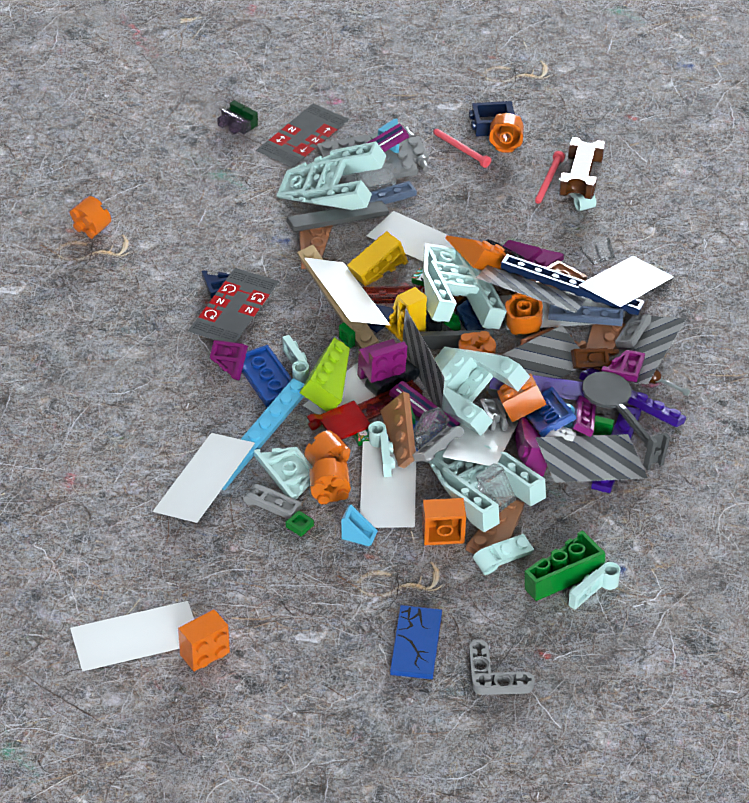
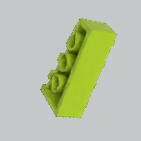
[299,337,350,412]

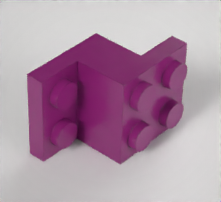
[357,339,408,383]

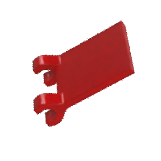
[307,401,370,440]

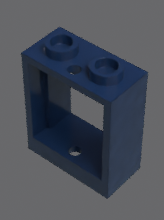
[469,101,515,137]

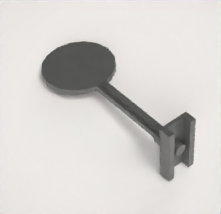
[582,371,670,470]

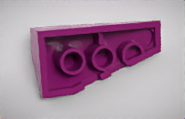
[514,417,547,477]

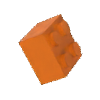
[497,373,547,422]
[422,498,466,545]
[178,609,230,671]

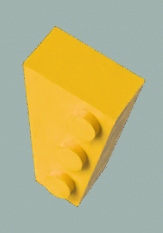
[347,231,409,287]
[385,287,427,342]

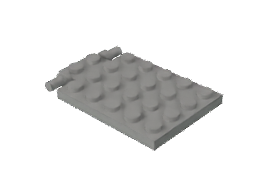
[317,126,429,185]

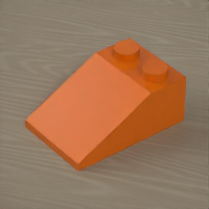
[445,235,507,270]

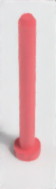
[433,129,491,168]
[535,151,565,204]

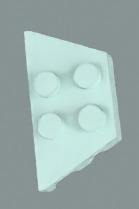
[254,447,313,500]

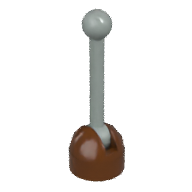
[649,369,690,396]

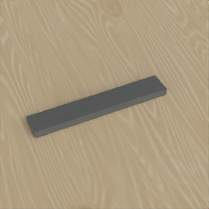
[286,200,389,232]

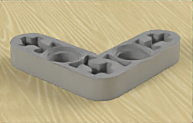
[469,639,535,695]

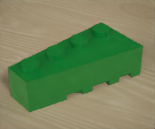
[524,530,606,601]

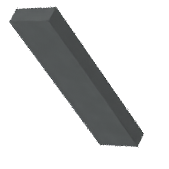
[420,330,494,350]

